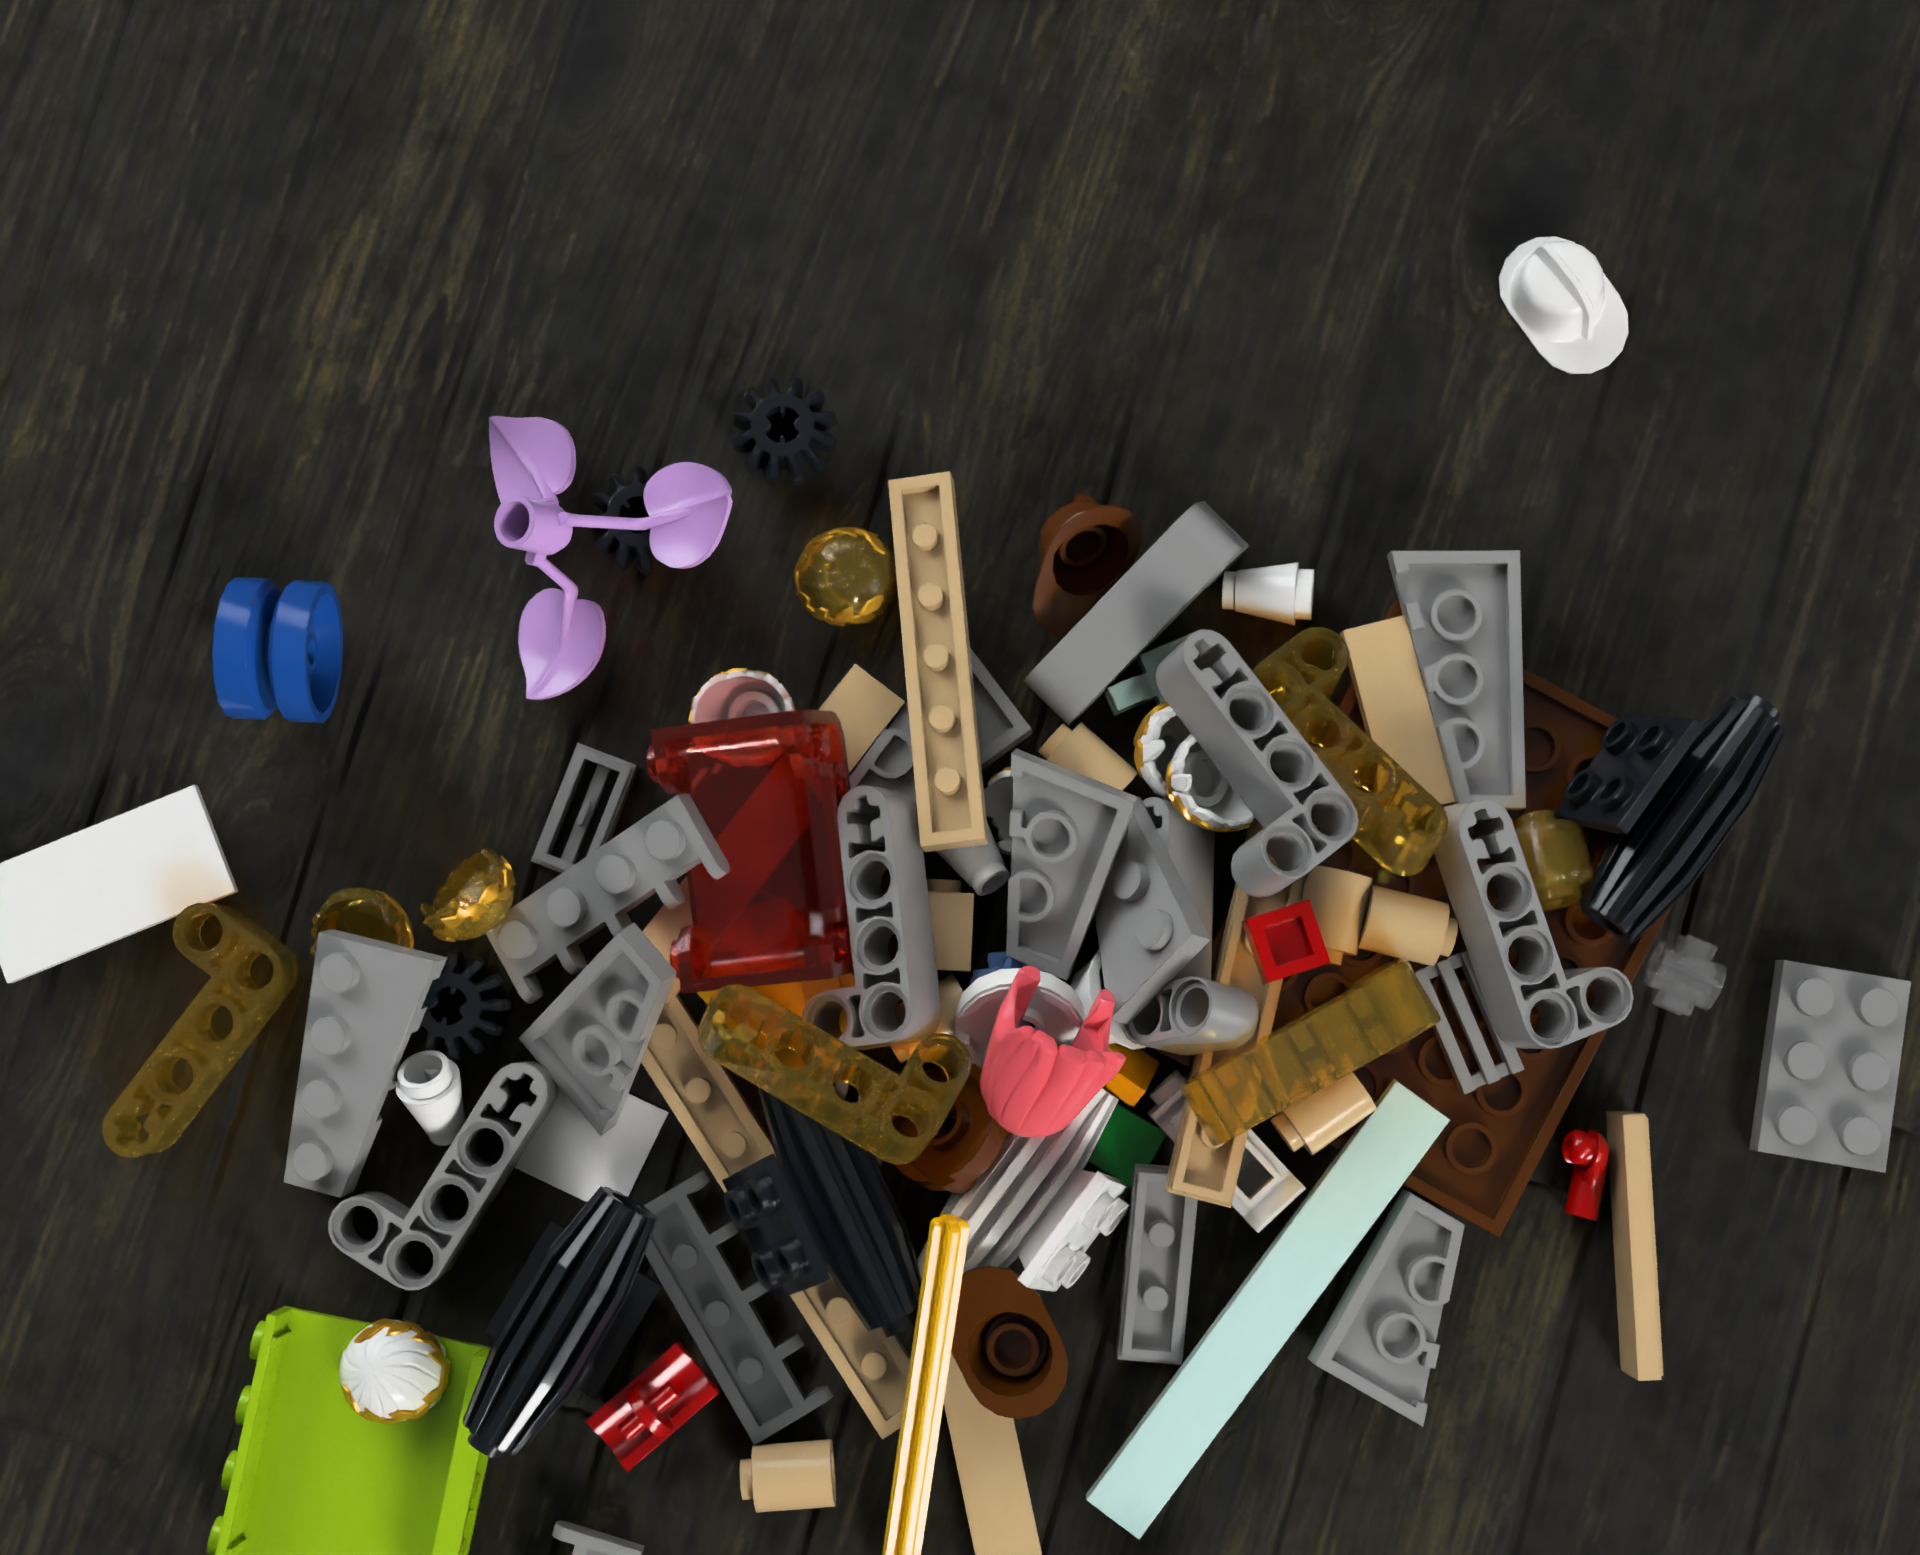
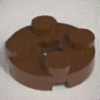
[890,1060,1012,1195]

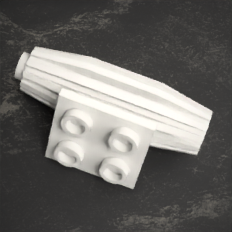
[917,1087,1131,1292]

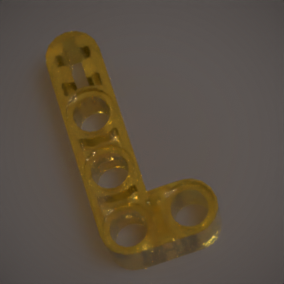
[1236,627,1449,876]
[102,903,299,1158]
[1179,958,1441,1146]
[697,984,972,1165]

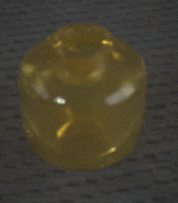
[1515,810,1593,911]

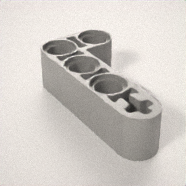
[1024,501,1249,726]
[1155,629,1359,898]
[801,785,942,1050]
[1122,797,1259,1056]
[1429,799,1634,1049]
[328,1061,558,1291]

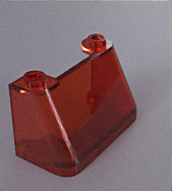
[647,709,854,994]

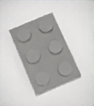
[1749,960,1911,1173]

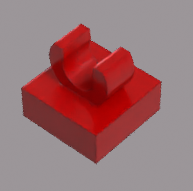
[1242,899,1331,985]

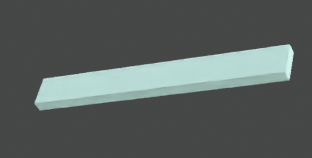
[1086,1079,1450,1539]

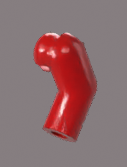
[1562,1129,1610,1221]

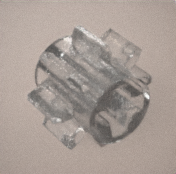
[1644,934,1726,1016]

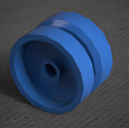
[212,577,343,723]

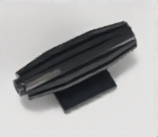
[1553,694,1784,944]
[722,1062,922,1338]
[463,1186,662,1460]

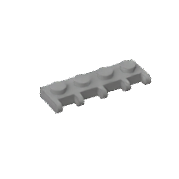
[483,794,730,1004]

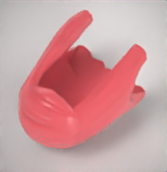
[980,965,1126,1138]

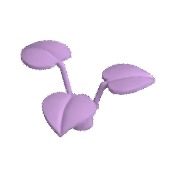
[489,416,733,700]

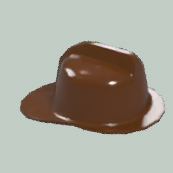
[1032,493,1143,639]
[951,1266,1069,1419]

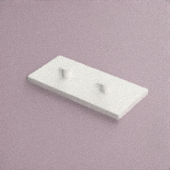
[0,785,238,983]

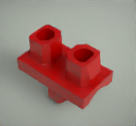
[586,1340,720,1472]

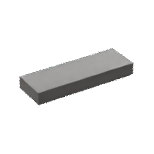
[1116,1163,1198,1365]

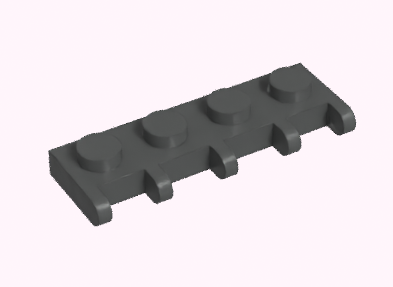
[643,1170,834,1445]

